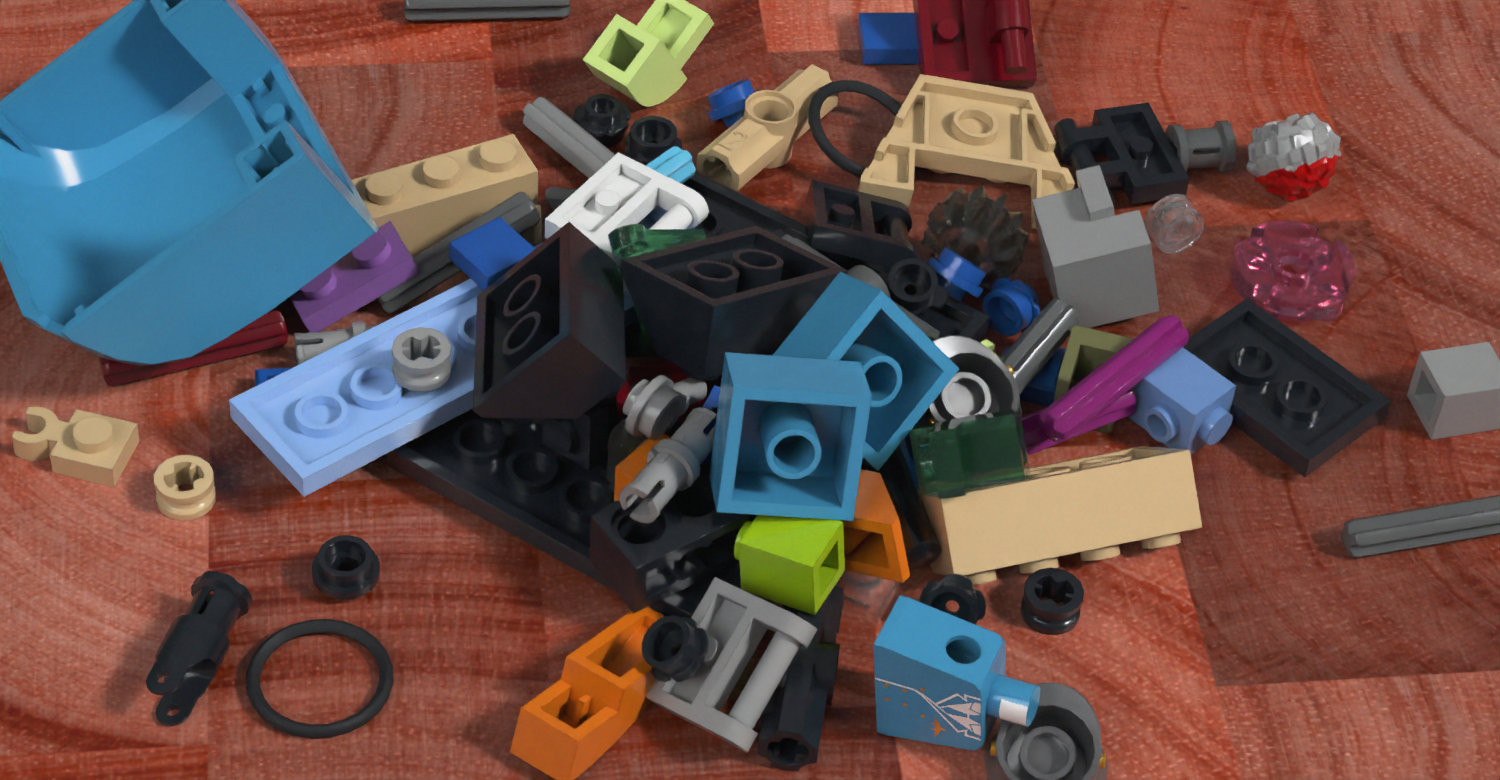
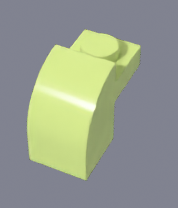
[583,0,714,107]

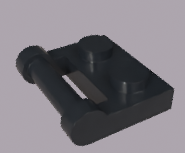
[805,180,918,273]

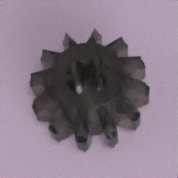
[921,185,1030,290]

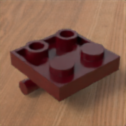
[913,0,1037,88]

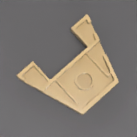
[857,74,1075,229]

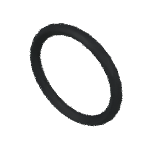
[808,80,901,178]
[246,619,394,739]

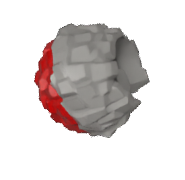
[1246,112,1342,202]

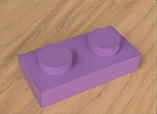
[290,221,421,332]

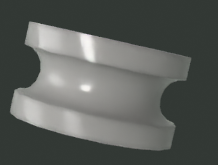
[392,327,452,392]

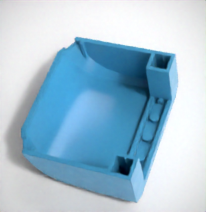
[0,0,379,366]

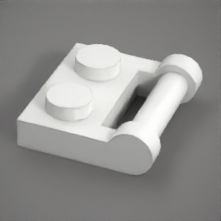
[545,152,709,288]

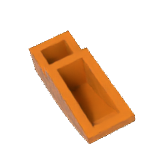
[510,607,665,780]

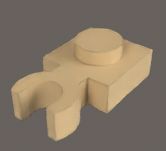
[12,407,140,487]

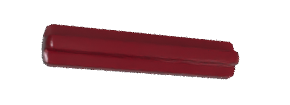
[99,310,288,387]

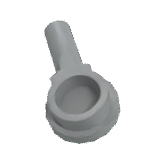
[623,375,708,441]

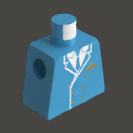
[873,595,1041,751]

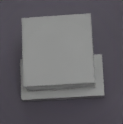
[1032,165,1160,328]

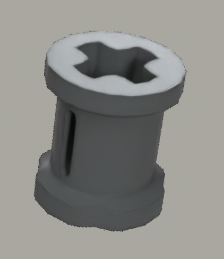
[1165,120,1237,172]

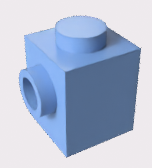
[1128,347,1236,454]

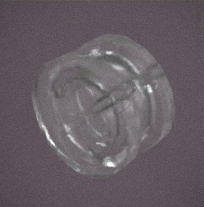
[1144,194,1205,254]

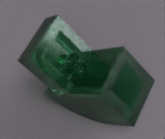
[909,408,1030,499]

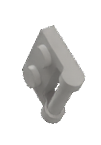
[646,577,817,753]

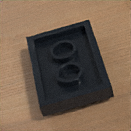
[1183,298,1390,477]

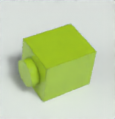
[734,515,845,615]

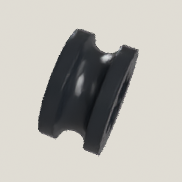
[1020,568,1084,635]

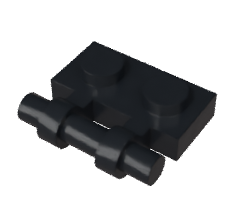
[1054,103,1190,206]

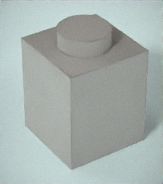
[1407,342,1500,440]

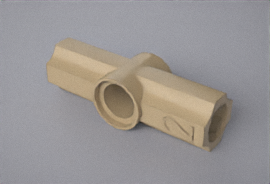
[696,64,839,191]

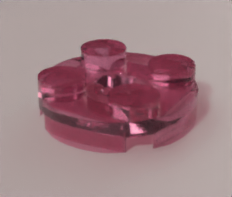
[1230,220,1355,321]

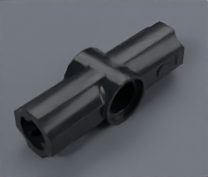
[758,585,844,771]

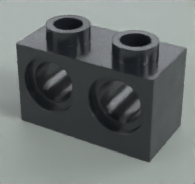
[589,462,750,613]

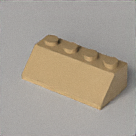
[352,134,538,258]
[917,446,1202,585]

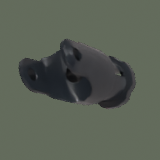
[146,571,252,726]

